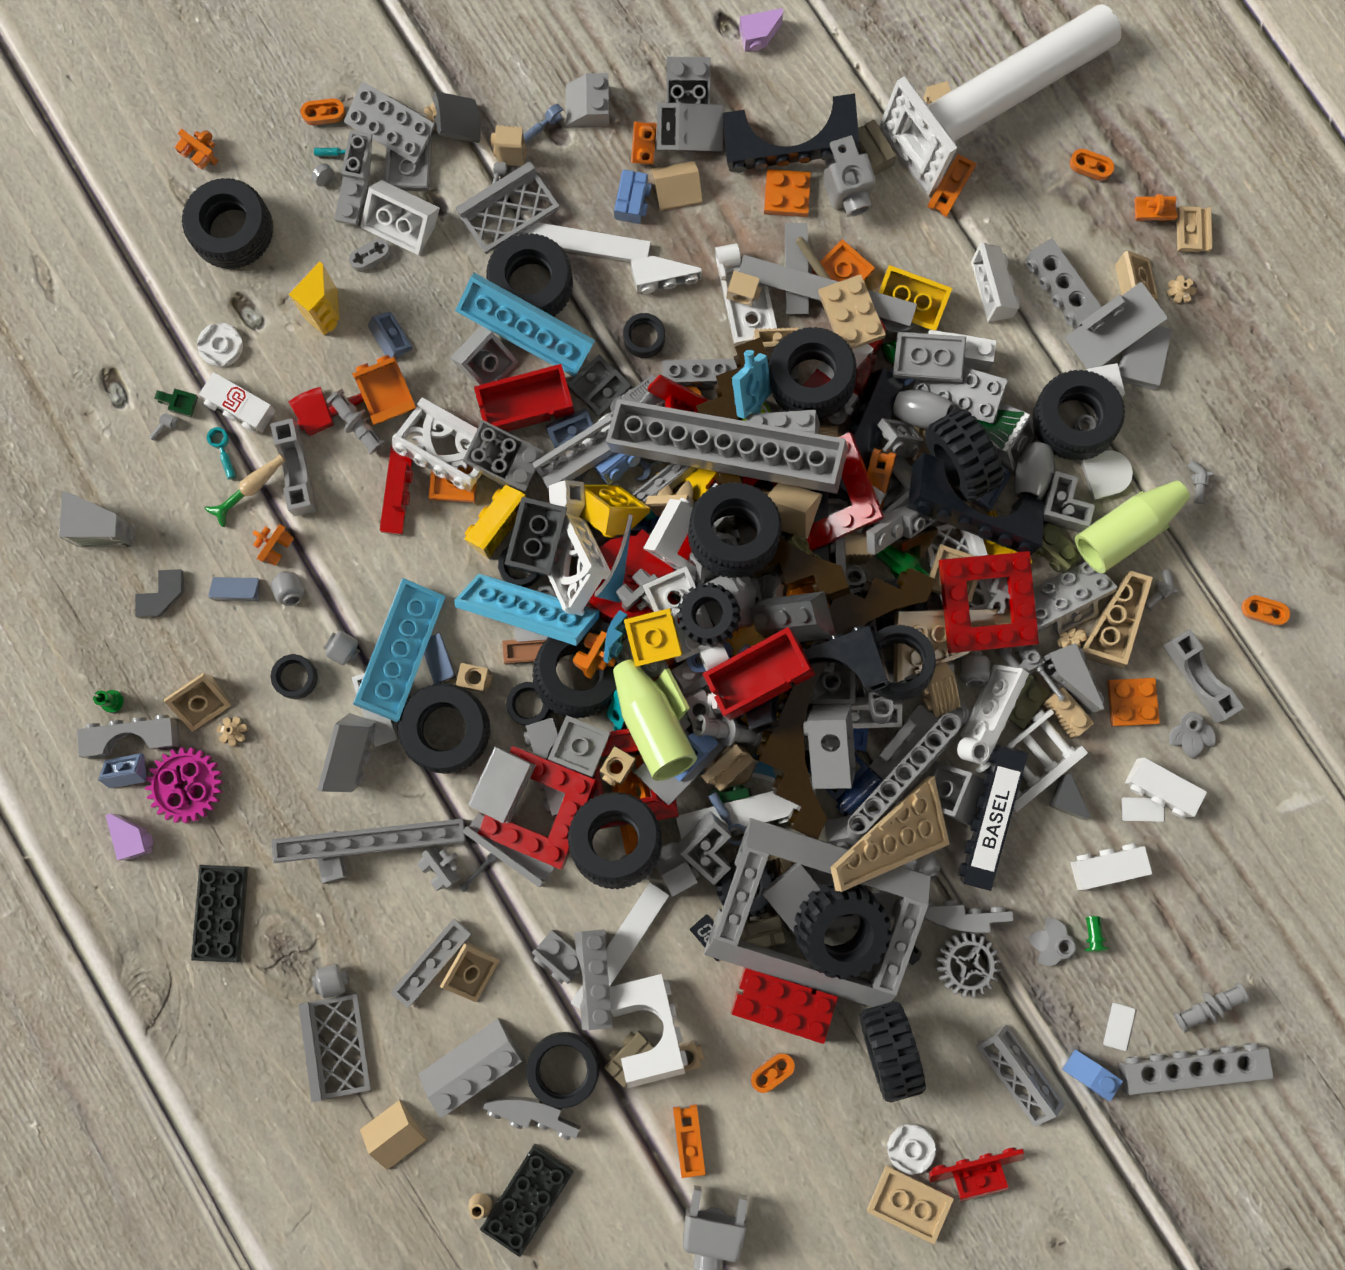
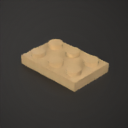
[818,274,886,349]
[866,1165,954,1245]

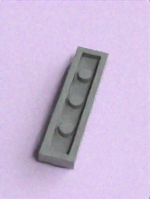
[390,918,472,1008]

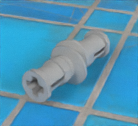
[327,389,385,455]
[693,715,762,747]
[1173,982,1250,1033]

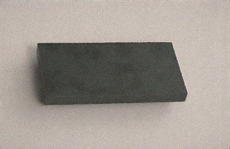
[191,865,248,963]
[480,1144,574,1257]

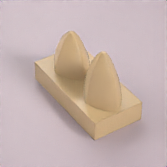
[646,481,695,516]

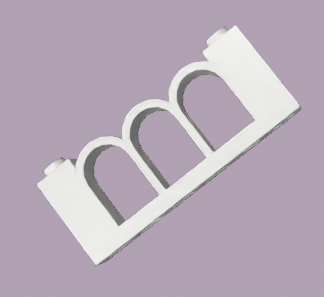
[643,498,780,602]

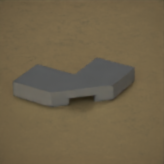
[135,569,184,618]

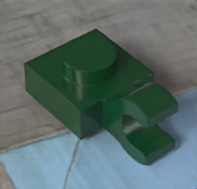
[154,388,198,418]
[709,784,752,806]

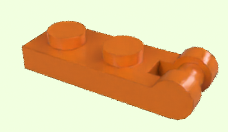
[927,153,977,217]
[867,448,897,510]
[673,1104,706,1178]

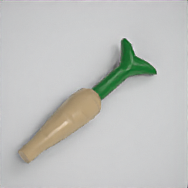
[205,454,286,527]

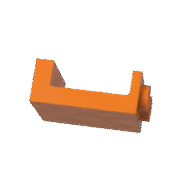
[352,355,416,425]

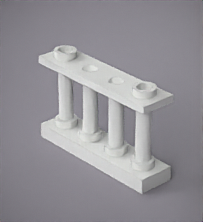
[976,710,1088,813]

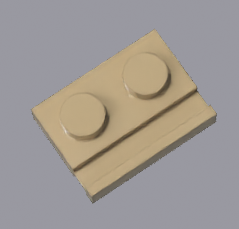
[1176,206,1212,253]

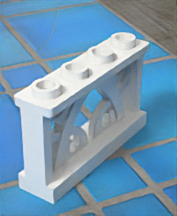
[392,398,482,492]
[548,513,611,616]

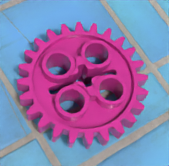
[145,747,224,823]

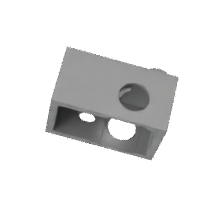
[804,704,856,789]

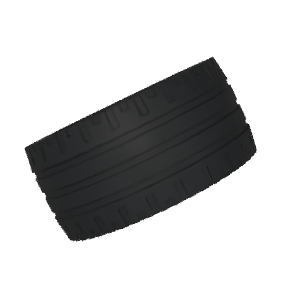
[875,625,936,701]
[526,1032,600,1108]

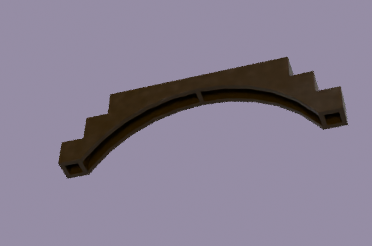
[696,337,851,602]
[756,568,936,839]

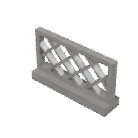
[455,161,560,255]
[298,993,371,1102]

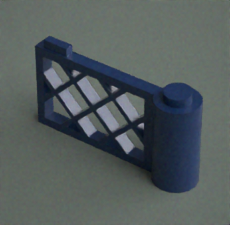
[805,752,884,816]

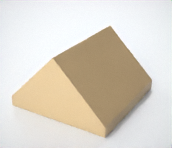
[651,161,703,211]
[1115,251,1159,301]
[768,483,822,539]
[164,673,231,732]
[440,942,500,1002]
[360,1100,427,1170]

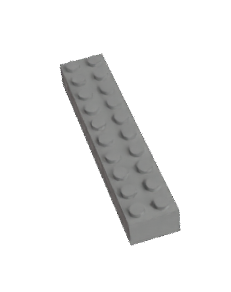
[606,399,848,494]

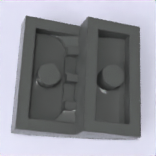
[432,91,481,143]
[567,354,631,416]

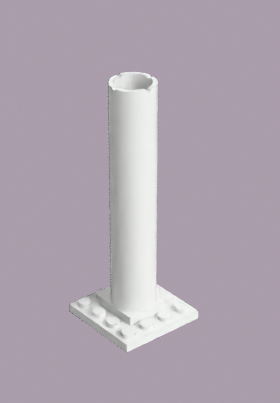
[879,4,1121,197]

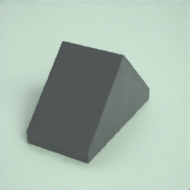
[1049,773,1090,819]

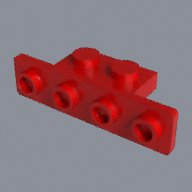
[647,375,710,413]
[379,445,413,535]
[929,1147,1025,1202]

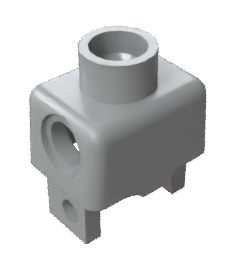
[823,135,876,217]
[683,1185,748,1270]

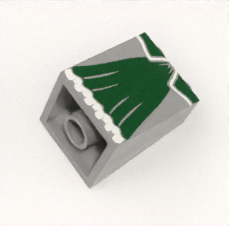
[978,403,1037,473]
[59,492,135,547]

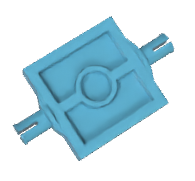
[732,350,771,419]

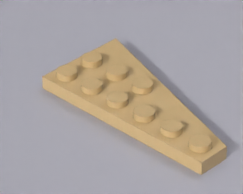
[893,608,1011,682]
[830,776,949,892]

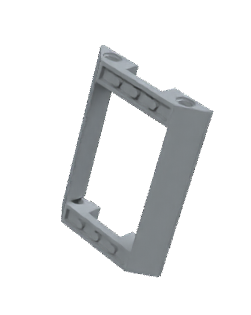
[703,818,930,1007]

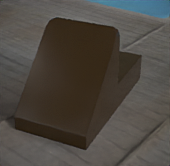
[890,525,938,560]

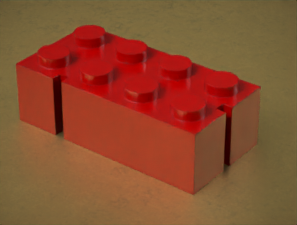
[474,364,575,432]
[702,627,816,721]
[731,967,838,1044]

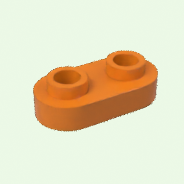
[300,98,346,125]
[1069,149,1114,181]
[1241,595,1290,626]
[751,1053,795,1093]

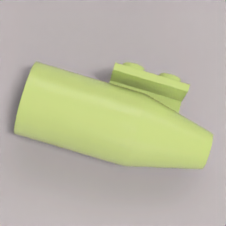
[1075,480,1190,573]
[613,660,697,781]

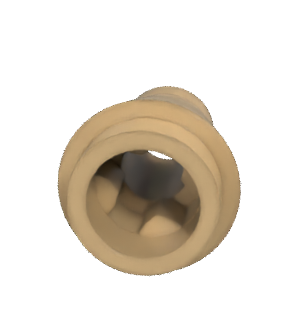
[468,1193,492,1219]

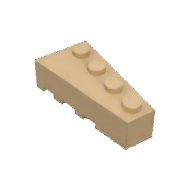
[1081,571,1153,669]

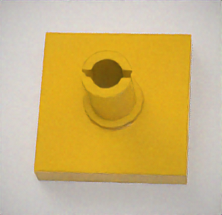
[624,608,683,667]

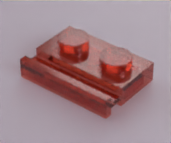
[853,353,877,400]

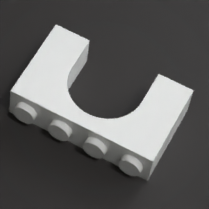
[609,974,688,1088]

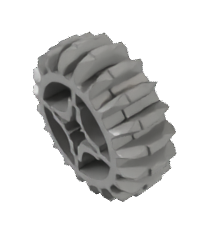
[936,932,1001,998]

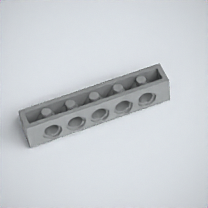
[662,358,799,390]
[1118,1043,1273,1095]

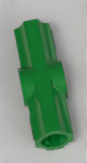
[874,545,929,578]

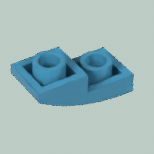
[604,610,628,663]

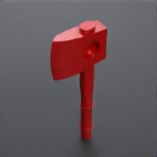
[288,387,364,436]

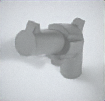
[1187,460,1213,504]
[1145,569,1178,611]

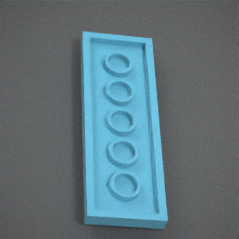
[455,272,595,377]
[454,574,599,646]
[353,578,445,722]

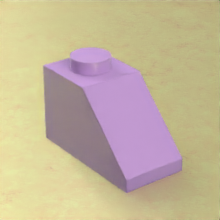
[739,8,783,51]
[105,814,153,861]

